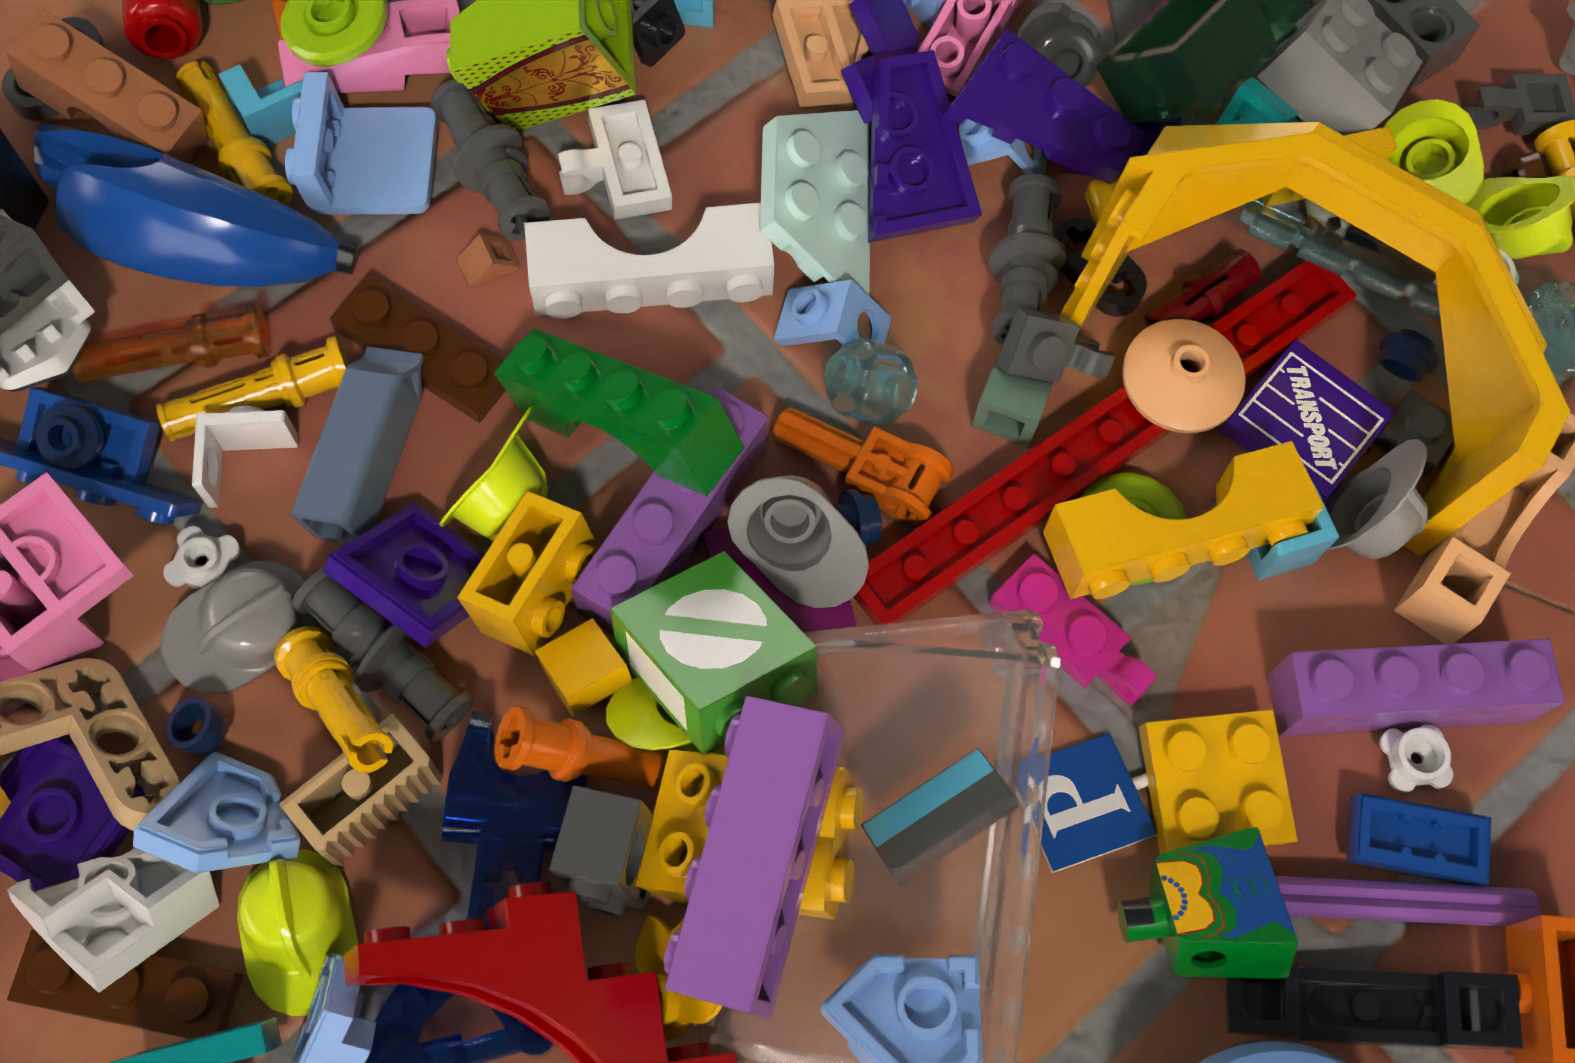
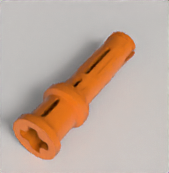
[494,706,669,791]

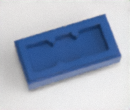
[1346,792,1491,886]

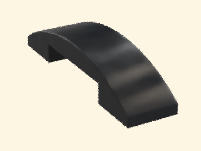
[1226,963,1523,1050]

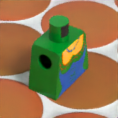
[1118,827,1298,979]

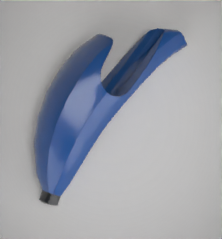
[34,123,357,287]

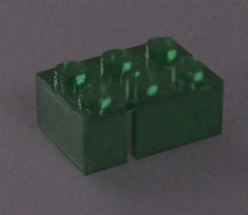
[1096,0,1315,123]

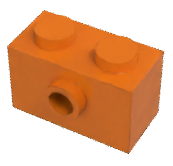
[1505,915,1575,1063]

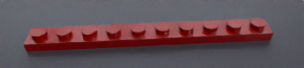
[853,253,1357,635]

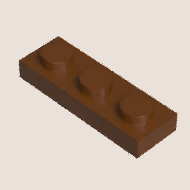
[329,275,506,423]
[7,929,243,1039]

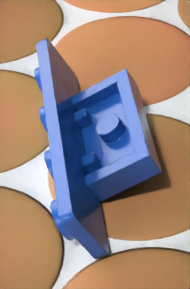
[0,387,202,524]

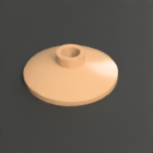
[1122,319,1245,433]

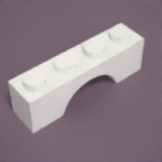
[524,203,775,319]

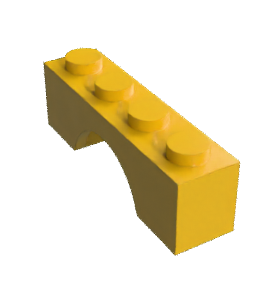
[1043,441,1324,600]

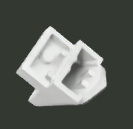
[0,209,96,392]

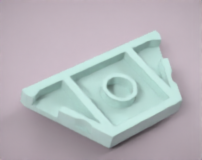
[760,110,870,314]

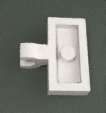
[558,100,672,220]

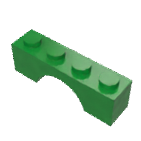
[494,328,745,497]

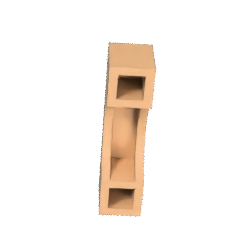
[1394,413,1575,644]

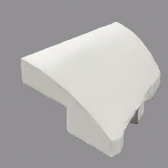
[7,847,220,992]

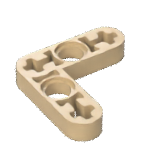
[0,658,180,831]

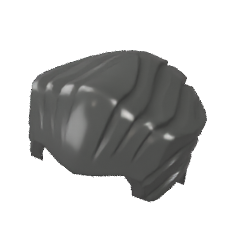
[1017,3,1101,88]

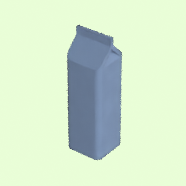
[290,346,425,544]

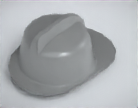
[1324,439,1428,559]
[727,475,869,608]
[161,561,315,693]

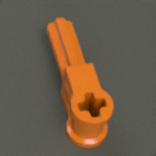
[772,407,955,527]

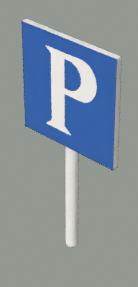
[1007,733,1157,873]

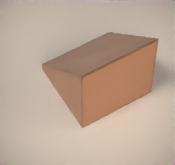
[456,233,521,289]

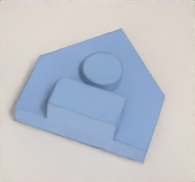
[133,751,301,873]
[291,952,376,1063]
[820,954,983,1063]

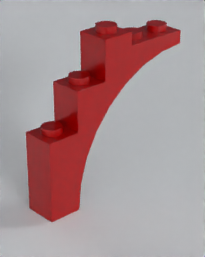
[343,882,737,1063]

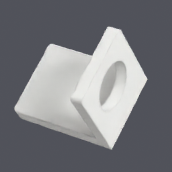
[192,406,298,508]

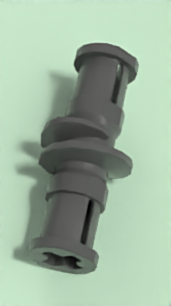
[431,79,551,241]
[988,174,1067,346]
[292,567,476,742]

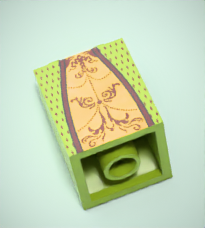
[446,0,636,131]

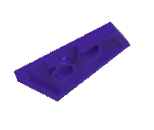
[943,28,1146,184]
[868,50,982,243]

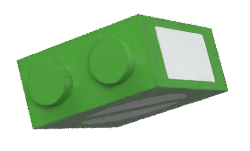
[610,551,818,755]

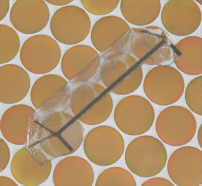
[694,609,1061,1063]

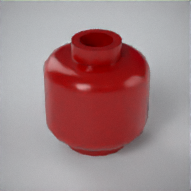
[122,0,202,59]

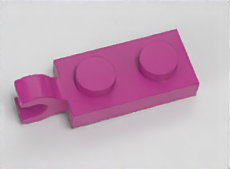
[989,554,1157,706]

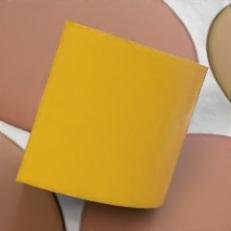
[535,618,632,717]

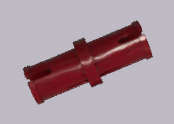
[1144,249,1262,327]

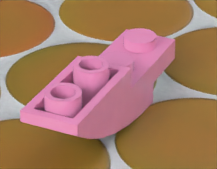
[278,0,461,93]
[917,0,1025,97]

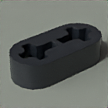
[1054,218,1147,317]

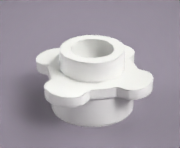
[163,526,240,591]
[1379,724,1453,793]

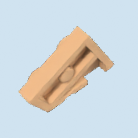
[772,0,869,107]

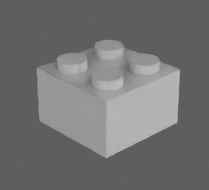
[1257,0,1423,136]

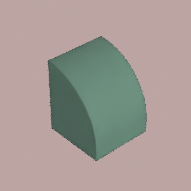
[971,359,1053,447]

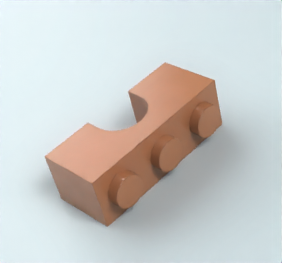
[6,9,208,164]

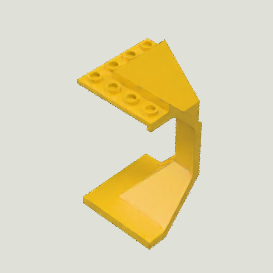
[1060,122,1571,557]

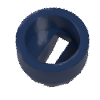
[166,696,229,755]

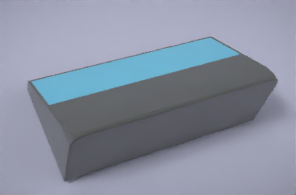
[861,747,1019,886]

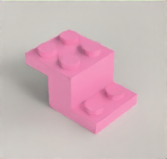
[0,472,134,719]

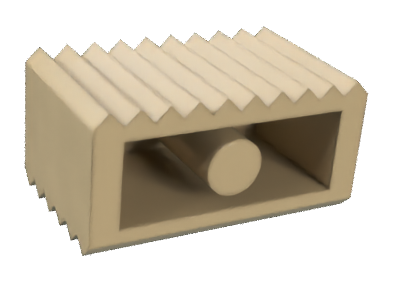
[279,714,442,866]

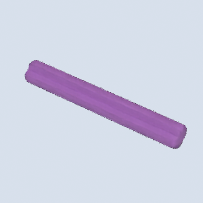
[1276,876,1541,927]

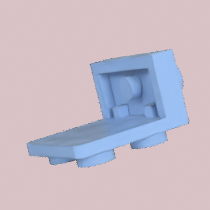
[285,72,438,215]

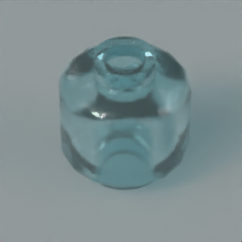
[824,338,918,425]

